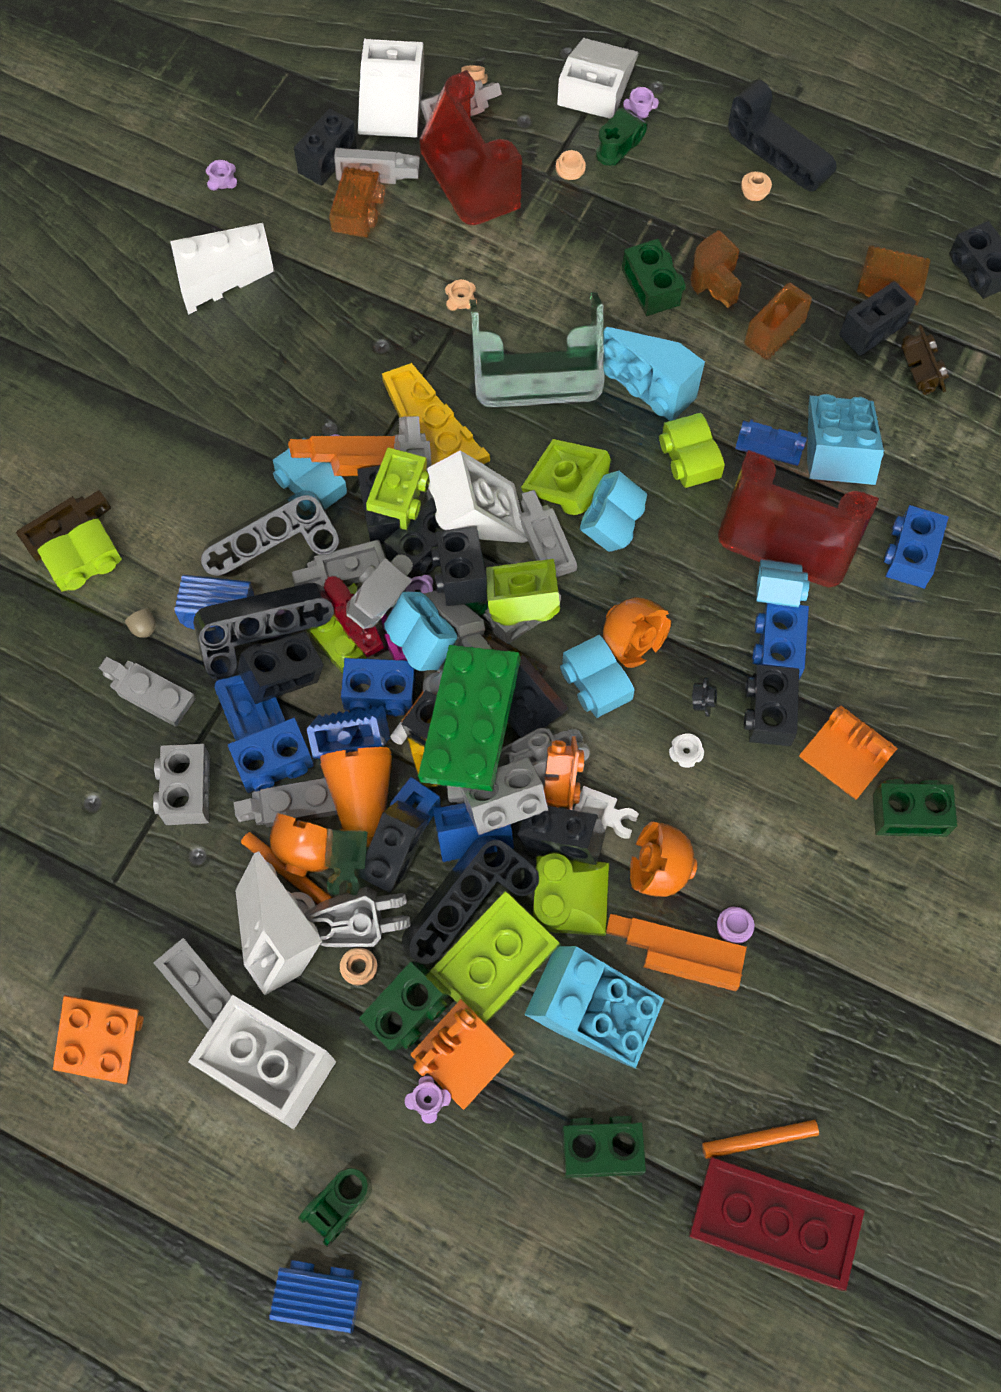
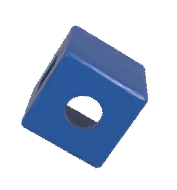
[390,777,441,826]

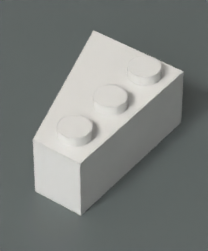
[170,223,274,315]

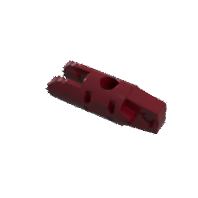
[324,576,384,658]

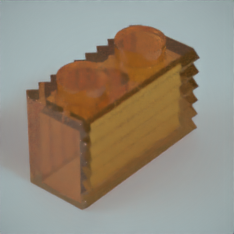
[329,166,385,238]
[856,245,930,305]
[744,283,812,359]

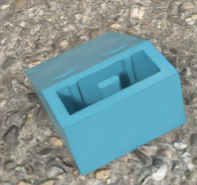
[600,327,705,421]
[807,394,884,485]
[524,946,664,1068]

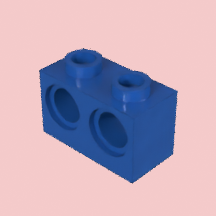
[883,505,948,588]
[752,603,809,679]
[341,658,416,716]
[227,717,314,793]

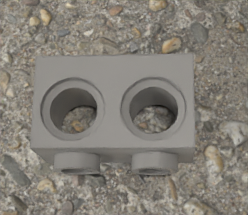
[153,744,210,825]
[461,758,548,835]

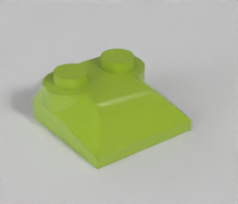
[521,439,611,515]
[486,559,560,626]
[533,853,609,936]

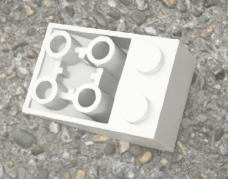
[558,38,638,119]
[358,39,424,137]
[235,851,322,995]

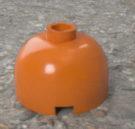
[603,597,671,668]
[270,813,346,877]
[630,822,697,897]

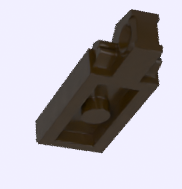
[16,490,111,562]

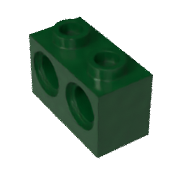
[622,239,685,317]
[872,779,957,837]
[359,961,452,1051]
[562,1116,646,1178]

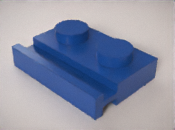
[214,669,285,741]

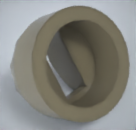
[125,608,156,638]

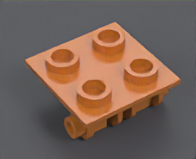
[799,706,898,800]
[53,995,144,1084]
[410,999,516,1110]

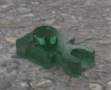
[324,829,368,895]

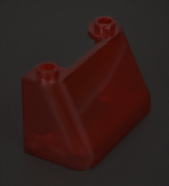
[420,70,522,225]
[718,450,879,587]

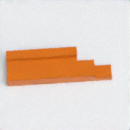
[288,436,395,476]
[606,914,747,991]

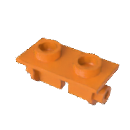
[543,736,584,810]

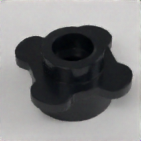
[692,677,717,717]

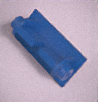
[735,419,807,466]

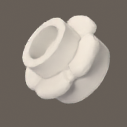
[669,734,704,768]

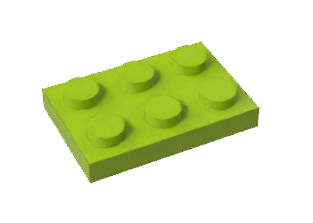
[430,891,561,1024]

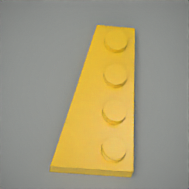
[382,363,490,465]

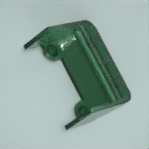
[469,292,604,408]

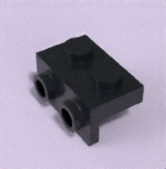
[507,654,568,738]

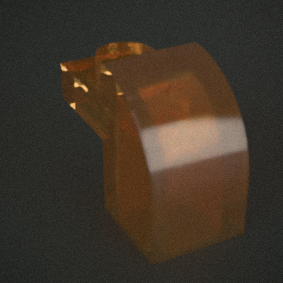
[691,230,742,308]

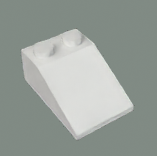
[427,450,528,543]
[188,995,336,1130]

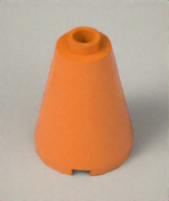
[320,747,392,848]

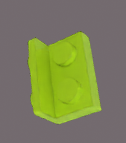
[366,447,430,530]

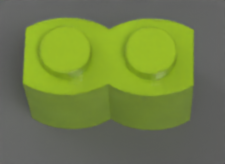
[659,413,725,488]
[37,518,122,592]

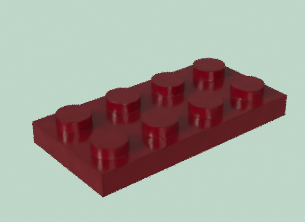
[688,1157,865,1291]

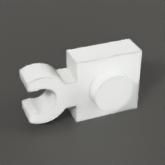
[574,786,639,839]

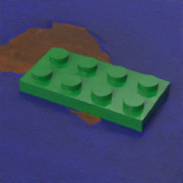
[418,645,521,792]

